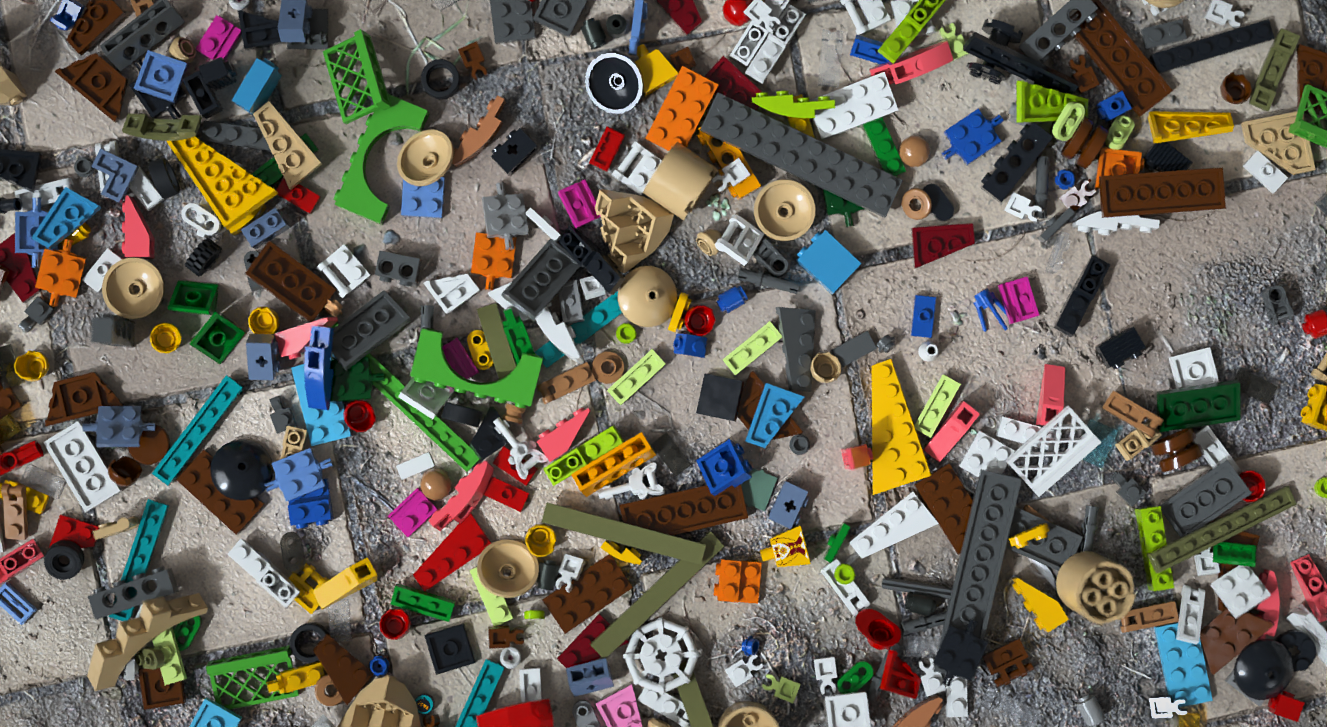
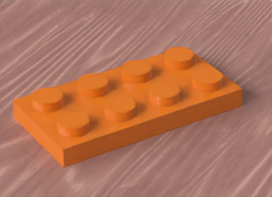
[645,66,719,151]

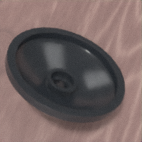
[585,52,644,114]
[210,439,273,501]
[1234,639,1294,700]

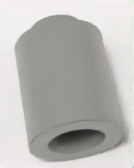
[1076,693,1106,727]

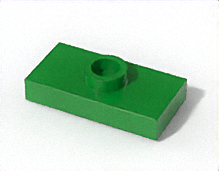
[823,522,850,563]
[1212,542,1257,567]

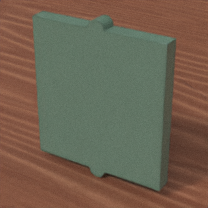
[741,468,777,511]

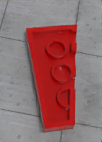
[413,513,492,591]

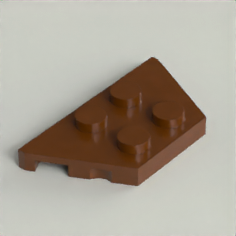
[55,53,128,123]
[737,371,803,440]
[45,372,124,427]
[1200,608,1274,675]

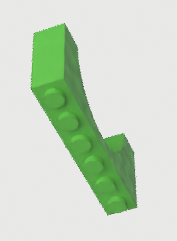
[334,94,430,225]
[410,327,543,408]

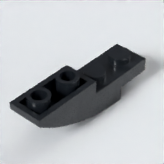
[558,225,625,295]
[1053,255,1110,337]

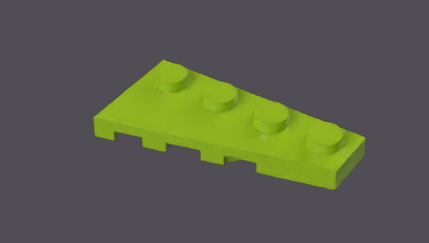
[1017,81,1088,122]

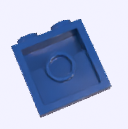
[696,439,753,496]
[288,478,334,529]

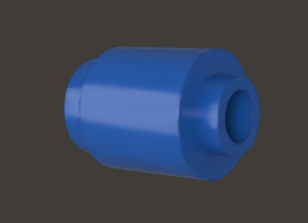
[716,286,748,313]

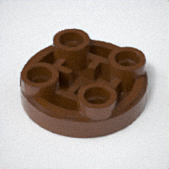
[128,424,170,465]

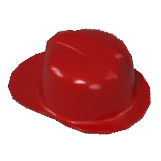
[855,609,901,650]

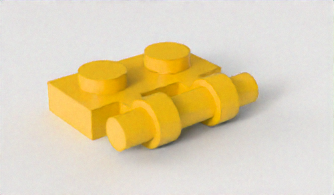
[288,561,329,615]

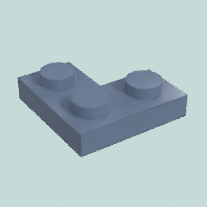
[91,148,139,203]

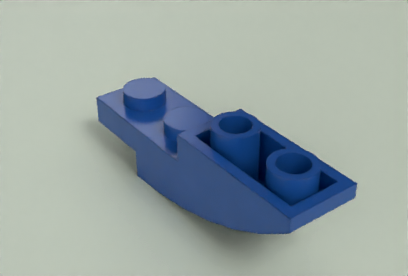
[304,326,334,410]

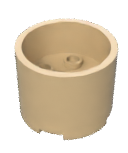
[643,142,719,221]
[1056,551,1135,624]
[717,701,779,727]

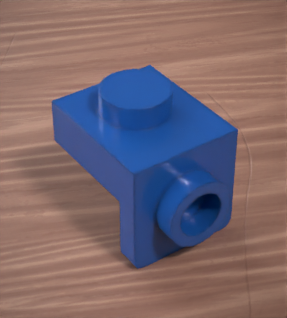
[50,0,85,31]
[673,333,707,358]

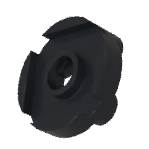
[1275,629,1316,672]

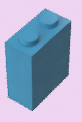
[231,58,282,114]
[796,230,861,294]

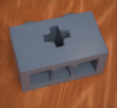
[278,0,312,42]
[241,208,291,249]
[246,334,280,380]
[768,481,809,529]
[566,658,614,697]

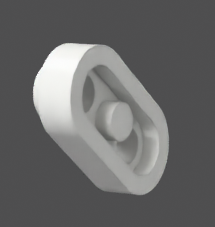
[182,203,221,236]

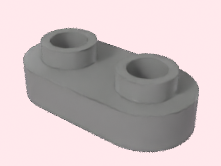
[572,700,601,727]

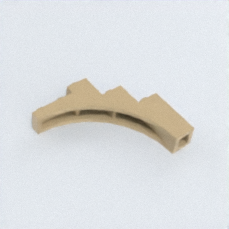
[87,593,208,691]

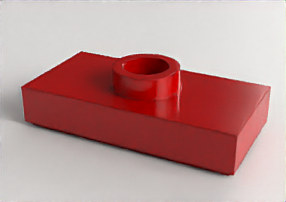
[589,126,625,172]
[276,178,321,214]
[493,446,538,486]
[484,476,530,512]

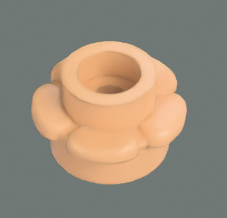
[324,299,343,317]

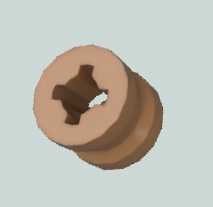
[502,403,526,424]

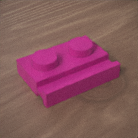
[196,15,242,60]
[558,179,601,229]
[998,276,1039,324]
[443,338,479,379]
[388,488,438,537]

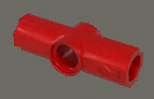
[0,440,44,476]

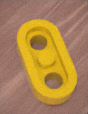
[668,292,691,333]
[467,330,494,370]
[1008,523,1050,549]

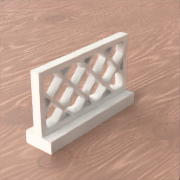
[1005,406,1101,497]
[1285,604,1327,667]

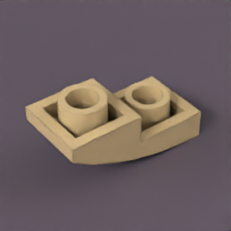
[1115,420,1162,461]
[280,426,308,460]

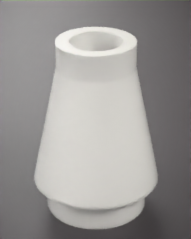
[918,341,939,362]

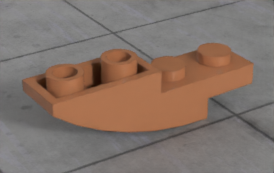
[451,95,506,167]
[892,695,943,727]

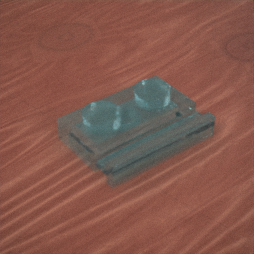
[1082,419,1118,468]

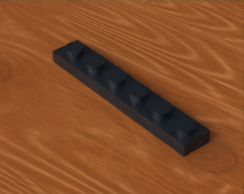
[1150,19,1275,74]
[963,32,1079,95]

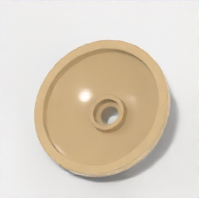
[397,130,454,186]
[754,179,815,241]
[102,258,165,319]
[618,266,677,327]
[477,540,539,598]

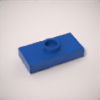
[911,295,936,338]

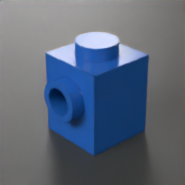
[1096,91,1132,123]

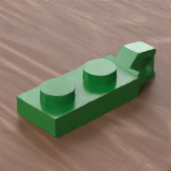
[502,307,535,365]

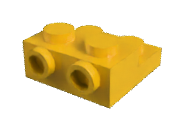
[1301,384,1327,432]

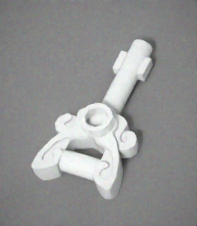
[493,417,548,480]
[598,462,665,500]

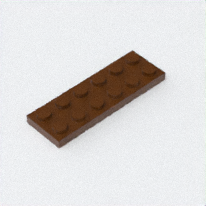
[1069,0,1173,117]
[1099,167,1226,218]
[619,484,748,535]

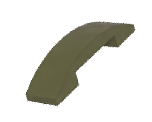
[1249,28,1300,112]
[122,114,202,141]
[477,303,516,379]
[672,661,713,727]

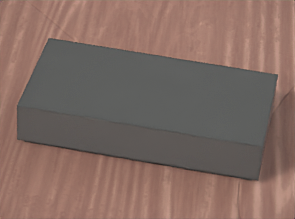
[831,331,877,368]

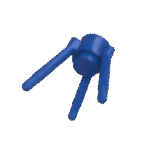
[973,288,1008,332]

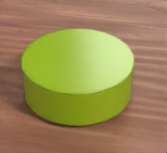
[616,323,637,344]
[1314,477,1327,498]
[834,563,855,585]
[524,610,545,619]

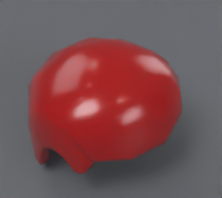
[722,0,753,26]
[684,305,716,336]
[343,400,376,432]
[1239,470,1266,502]
[379,609,411,640]

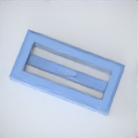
[0,582,37,625]

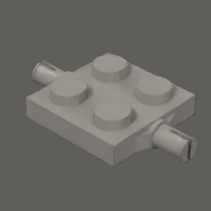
[482,182,529,250]

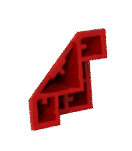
[476,699,553,727]

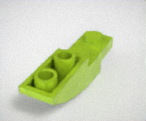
[878,0,945,64]
[752,91,835,118]
[543,425,624,486]

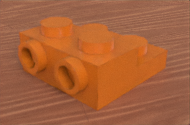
[1095,148,1144,190]
[713,559,762,604]

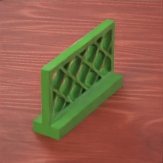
[323,29,392,124]
[1289,85,1327,148]
[206,645,299,709]

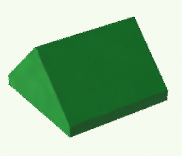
[168,280,219,316]
[189,311,245,364]

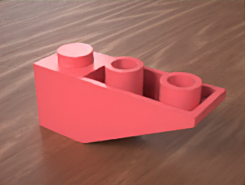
[122,195,155,259]
[1036,364,1065,426]
[923,401,980,462]
[536,407,591,462]
[1290,554,1327,623]

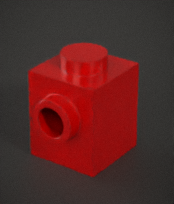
[1268,691,1304,722]

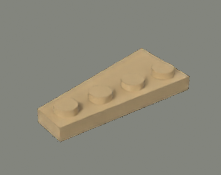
[253,101,322,190]

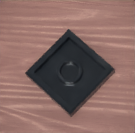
[696,373,744,422]
[424,623,476,675]

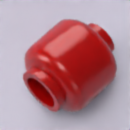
[1302,309,1327,339]

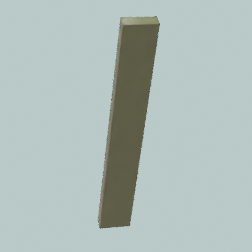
[1147,486,1297,573]
[542,502,706,565]
[590,531,724,659]

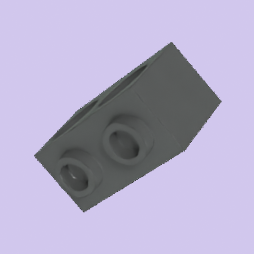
[375,251,422,287]

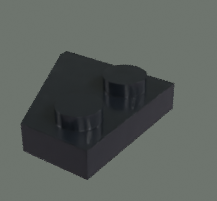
[238,10,286,50]
[469,406,513,461]

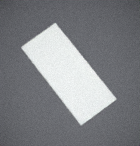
[396,452,434,480]

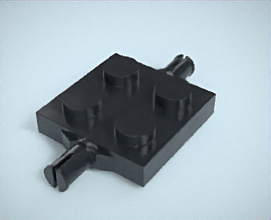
[129,60,187,119]
[933,619,988,687]

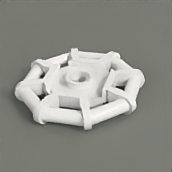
[623,617,700,695]

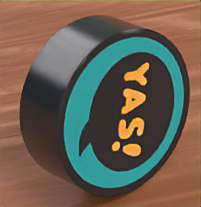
[415,693,435,715]

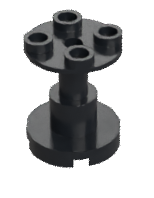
[967,19,1023,85]

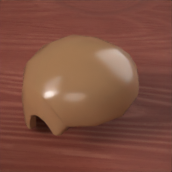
[899,135,930,167]
[420,467,452,501]

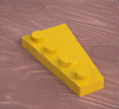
[1148,111,1234,143]

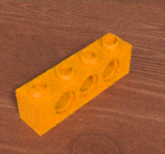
[697,126,761,201]
[571,432,656,497]

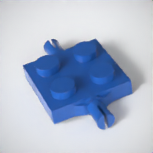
[941,109,1004,165]

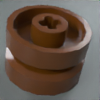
[1060,116,1109,169]
[1150,427,1205,472]

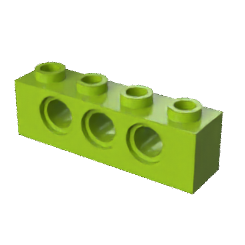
[1135,505,1174,591]

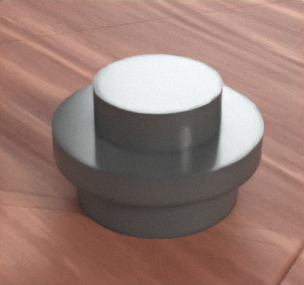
[74,157,95,177]
[876,335,895,353]
[789,434,810,455]

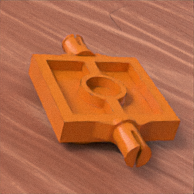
[471,232,517,290]
[35,238,87,307]

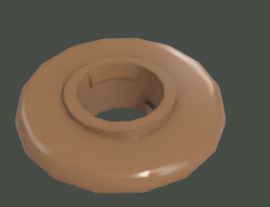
[902,188,932,220]
[592,352,624,384]
[315,674,343,706]

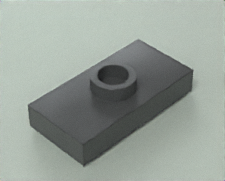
[1037,207,1075,243]

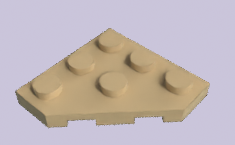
[1241,111,1316,175]

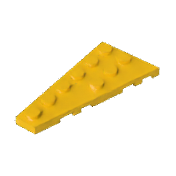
[167,136,278,230]
[872,359,932,495]

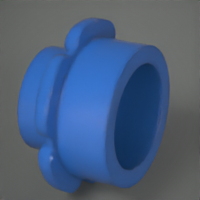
[1055,170,1075,190]
[742,636,759,656]
[369,656,389,676]

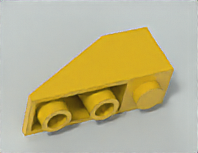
[312,557,377,610]
[1012,577,1069,632]

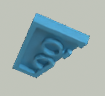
[32,187,101,250]
[745,383,804,448]

